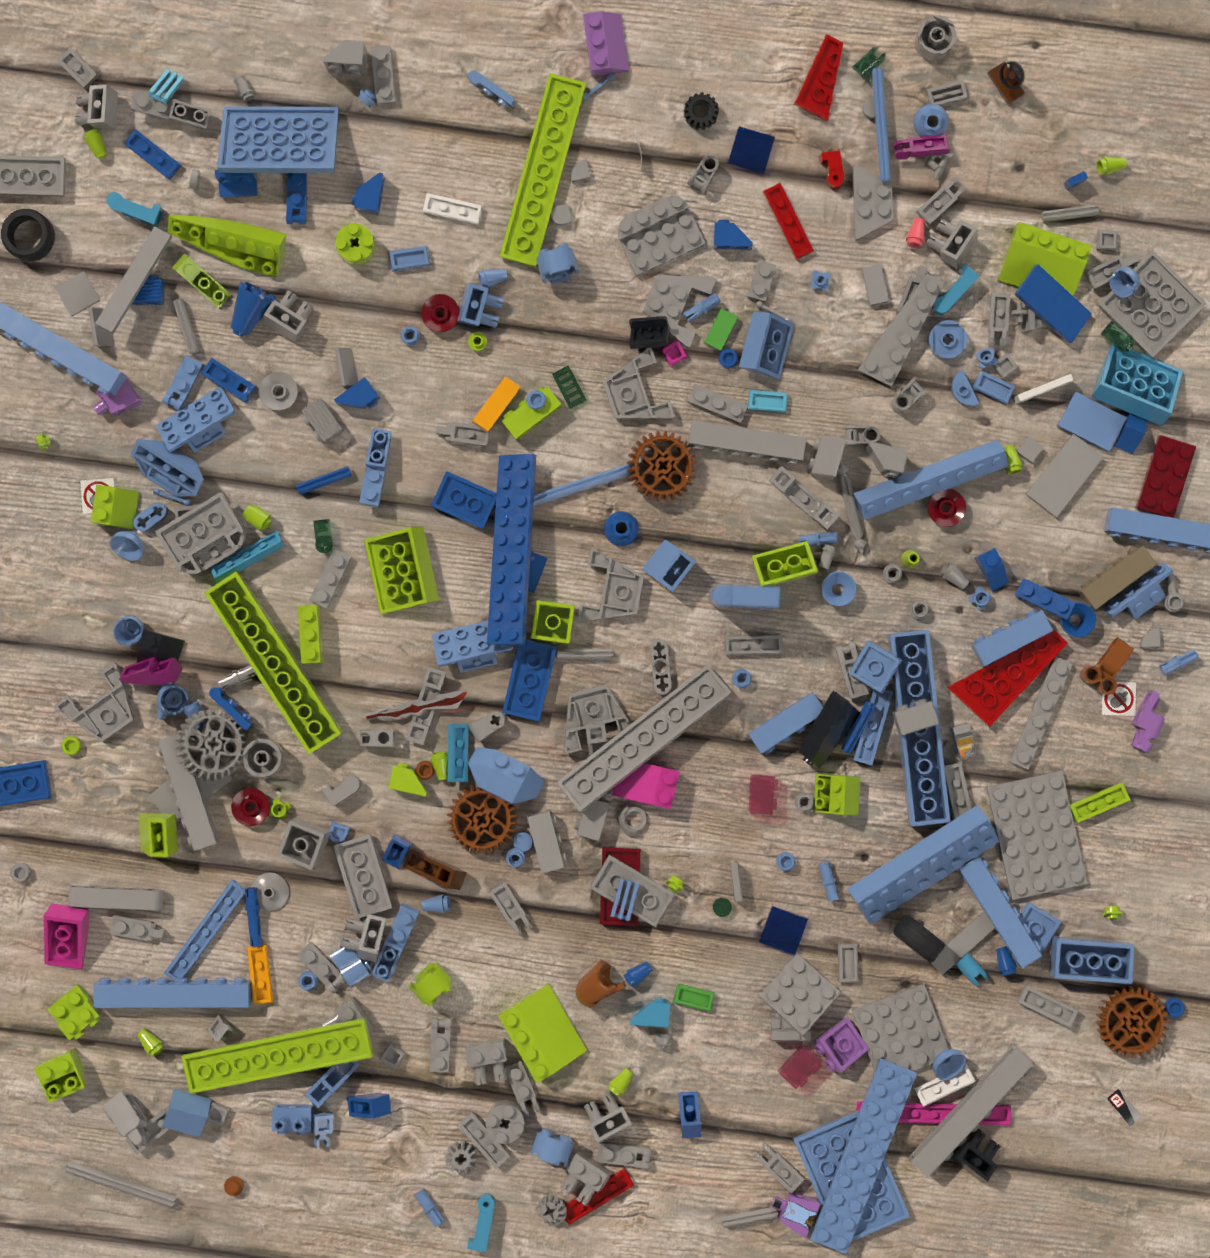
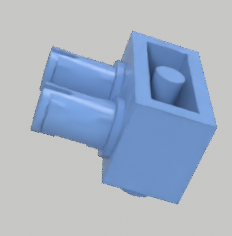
[458,283,504,328]
[272,1104,314,1135]

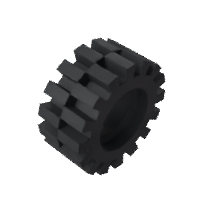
[684,92,719,130]

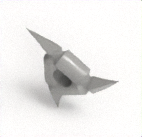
[923,152,957,181]

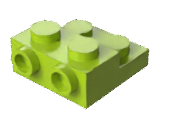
[47,984,103,1040]

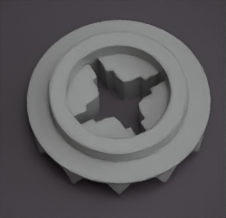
[537,1195,567,1226]

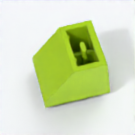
[814,774,860,815]
[138,813,178,857]
[34,1048,86,1103]

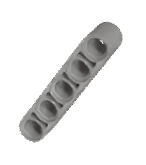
[68,886,164,910]

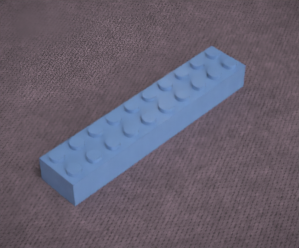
[887,630,950,826]

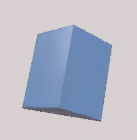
[162,1089,211,1137]

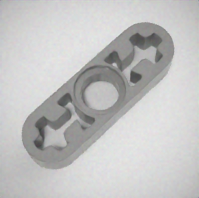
[650,639,671,695]

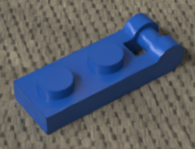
[286,173,307,225]
[201,357,257,403]
[209,687,254,730]

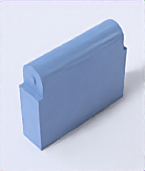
[708,585,780,610]

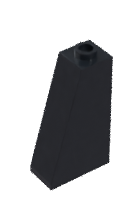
[799,690,860,768]

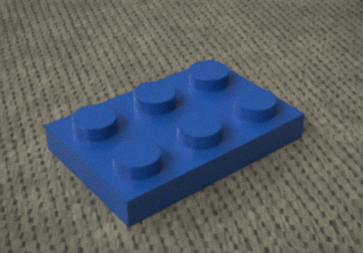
[431,471,497,530]

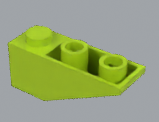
[172,253,231,309]

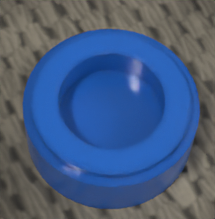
[719,349,738,369]
[1164,997,1185,1018]

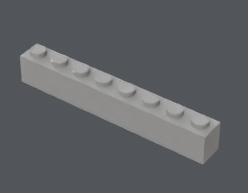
[909,1045,1034,1177]

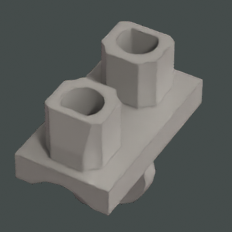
[1011,300,1042,332]

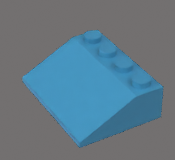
[1091,342,1183,426]

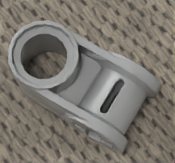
[687,155,719,194]
[891,377,928,413]
[843,425,881,446]
[468,711,506,742]

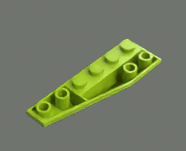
[168,215,287,278]

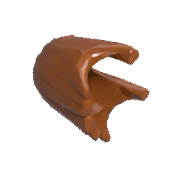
[576,960,626,1009]

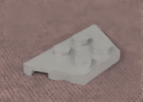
[852,166,893,240]

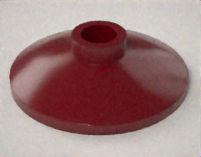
[421,294,459,332]
[927,489,966,527]
[231,788,270,826]

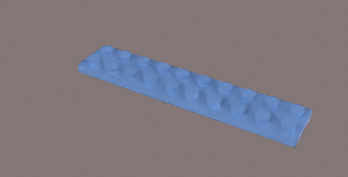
[810,1058,917,1254]

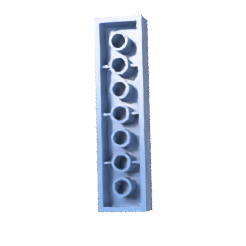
[847,805,1000,925]

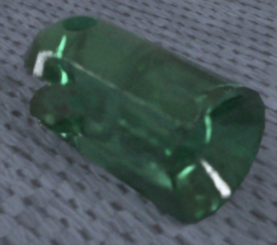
[852,46,886,80]
[1100,320,1135,352]
[313,519,333,553]

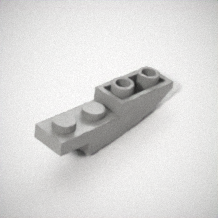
[130,90,211,129]

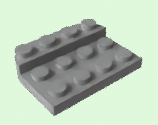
[618,196,705,277]
[155,492,247,574]

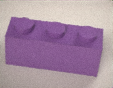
[583,11,629,77]

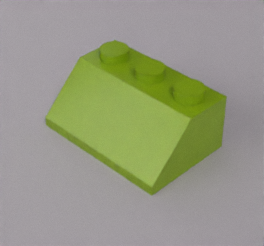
[752,541,818,587]

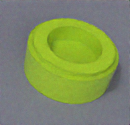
[61,736,82,755]

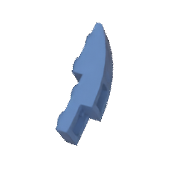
[359,428,392,508]
[371,903,420,983]

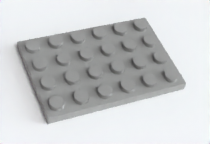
[986,770,1087,900]

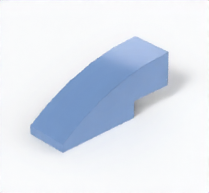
[304,1061,360,1108]

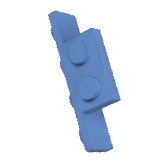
[1102,562,1174,620]

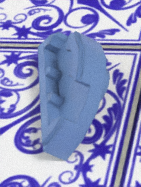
[951,370,980,406]

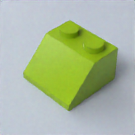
[91,484,140,530]

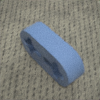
[133,503,168,532]

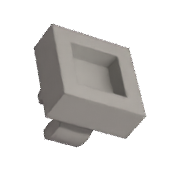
[208,1015,234,1042]

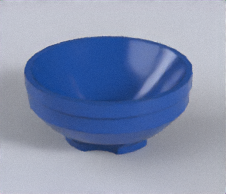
[604,511,639,546]
[1060,602,1096,637]

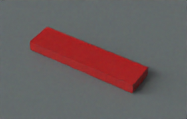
[763,183,814,260]
[565,1167,635,1225]

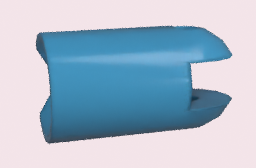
[955,952,987,986]

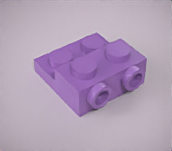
[814,1017,869,1073]

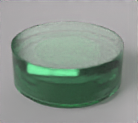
[712,897,732,917]

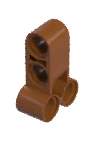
[1080,637,1134,695]

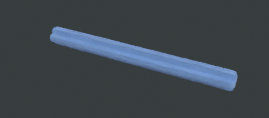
[872,68,891,182]
[534,464,632,506]

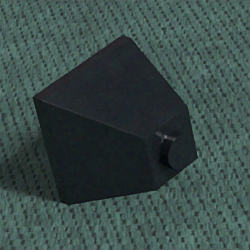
[137,629,185,662]

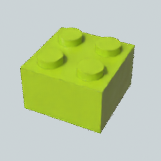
[531,600,575,644]

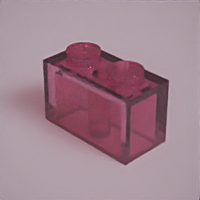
[748,774,778,815]
[778,1042,822,1089]

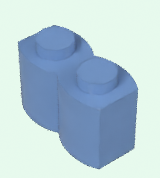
[330,947,372,987]

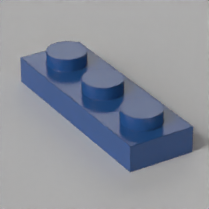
[1015,578,1076,621]

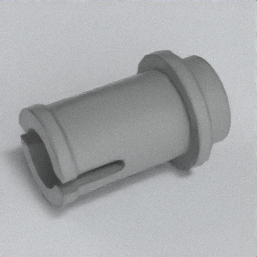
[233,75,254,102]
[818,544,837,570]

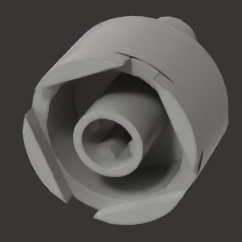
[915,15,957,61]
[243,738,285,777]
[486,1100,525,1144]

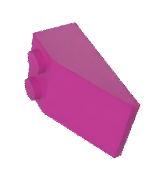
[612,763,680,809]
[43,903,89,969]

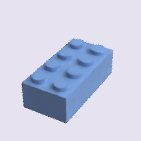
[1050,936,1135,984]

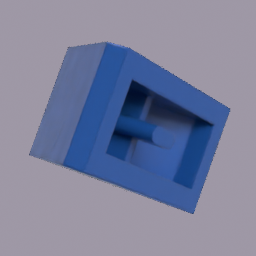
[1114,413,1147,454]
[382,834,412,869]

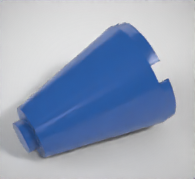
[230,281,276,337]

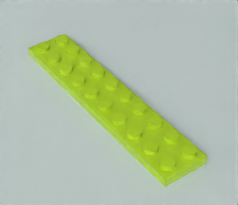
[499,73,586,268]
[181,1018,374,1094]

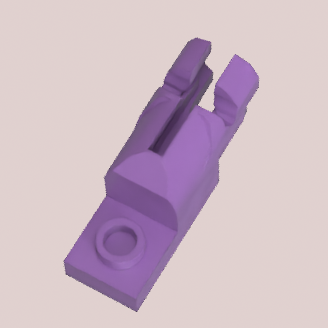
[1131,690,1164,754]

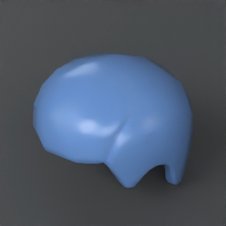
[1109,267,1140,298]
[113,615,145,646]

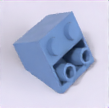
[642,540,696,592]

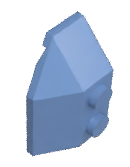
[131,439,204,497]
[468,747,545,804]

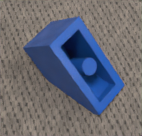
[352,173,385,215]
[713,220,753,250]
[334,377,380,409]
[974,548,1009,592]
[679,1091,701,1139]
[347,1093,391,1119]

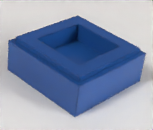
[1064,171,1088,190]

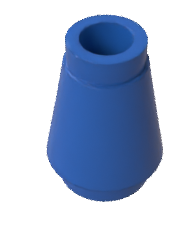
[996,946,1017,976]
[623,961,653,988]

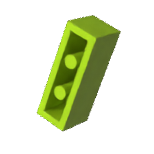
[502,386,562,441]
[298,605,324,664]

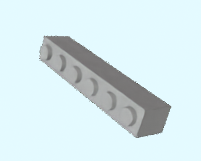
[688,420,806,465]
[157,734,220,851]

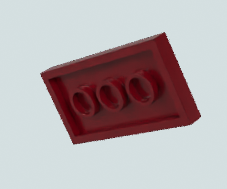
[1135,435,1196,518]
[600,847,641,926]

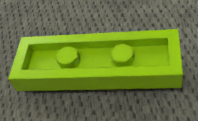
[1069,782,1130,823]

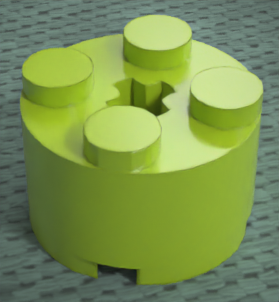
[335,223,375,265]
[408,961,452,1007]

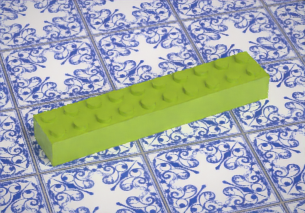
[204,572,344,755]

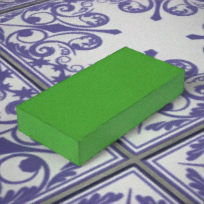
[704,308,738,352]
[673,983,715,1012]

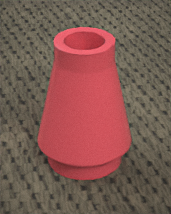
[906,218,925,248]

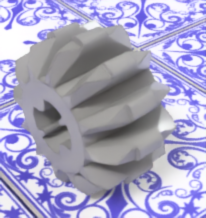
[445,1140,478,1175]

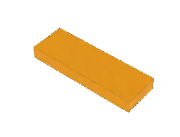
[472,376,521,433]
[247,944,274,1005]

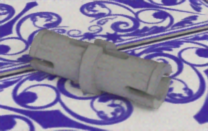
[217,665,257,690]

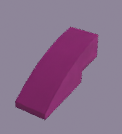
[119,657,183,685]

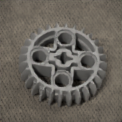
[174,709,247,781]

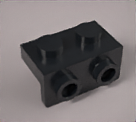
[629,316,670,349]

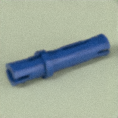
[244,887,263,947]

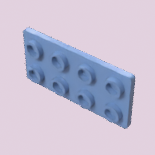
[156,386,235,453]
[432,621,513,673]

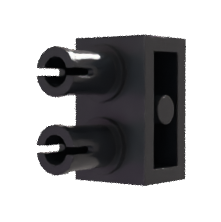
[951,1129,1001,1182]

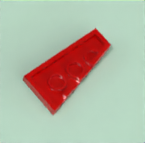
[793,34,843,122]

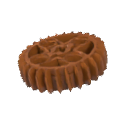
[626,431,697,502]
[447,785,518,855]
[1096,986,1169,1058]

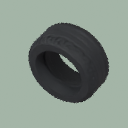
[1,209,55,262]
[893,915,945,962]

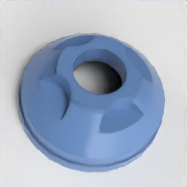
[913,104,949,137]
[110,531,145,561]
[821,571,857,606]
[933,1049,966,1080]

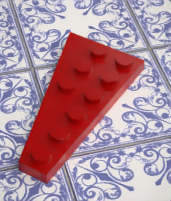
[947,630,1068,727]

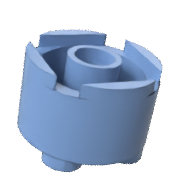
[536,244,579,284]
[530,1128,574,1167]

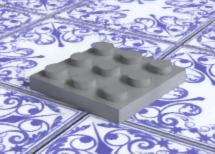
[759,953,841,1036]

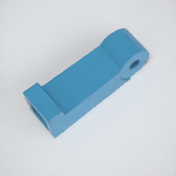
[106,192,164,228]
[932,263,979,315]
[467,1193,495,1252]

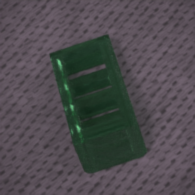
[552,365,587,409]

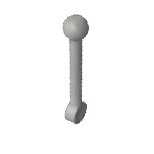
[756,301,792,323]

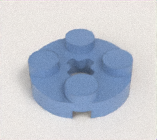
[928,320,968,359]

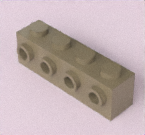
[1078,545,1157,610]

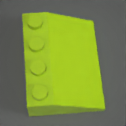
[997,222,1092,296]
[364,526,440,614]
[498,984,587,1083]

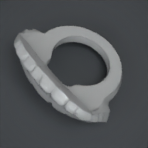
[617,805,647,836]

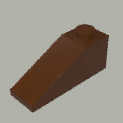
[403,849,467,890]

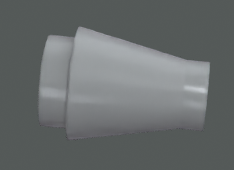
[941,562,969,589]

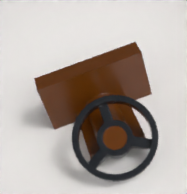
[987,61,1025,105]

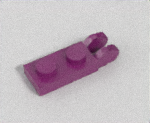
[893,134,949,160]

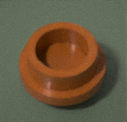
[416,761,435,780]
[224,1176,244,1196]

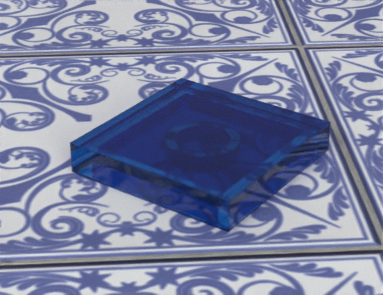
[728,126,775,175]
[759,905,808,955]

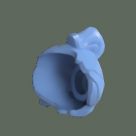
[157,682,188,720]

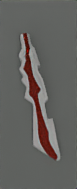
[366,689,467,721]

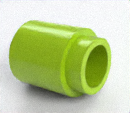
[242,504,272,531]

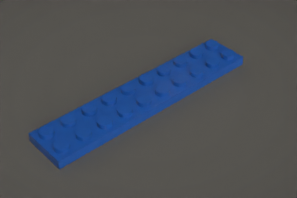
[487,454,537,645]

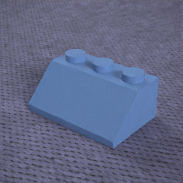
[739,312,794,380]

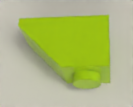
[388,762,428,797]

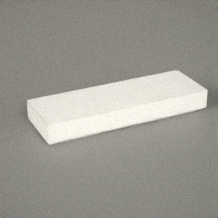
[423,193,483,225]
[1014,374,1073,404]
[915,1064,976,1107]

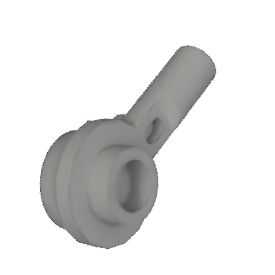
[1164,574,1184,612]

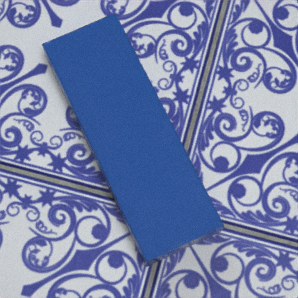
[124,129,182,180]

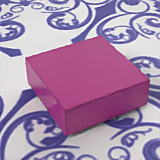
[661,340,687,367]

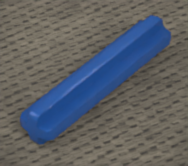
[296,467,352,494]
[841,701,876,754]

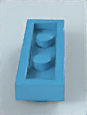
[448,724,469,782]

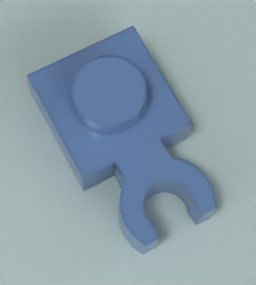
[312,1112,334,1148]

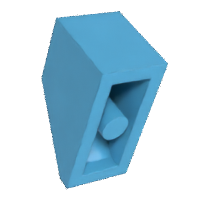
[630,997,670,1027]

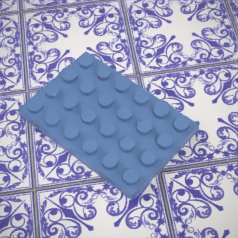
[217,107,339,173]
[793,1111,910,1241]

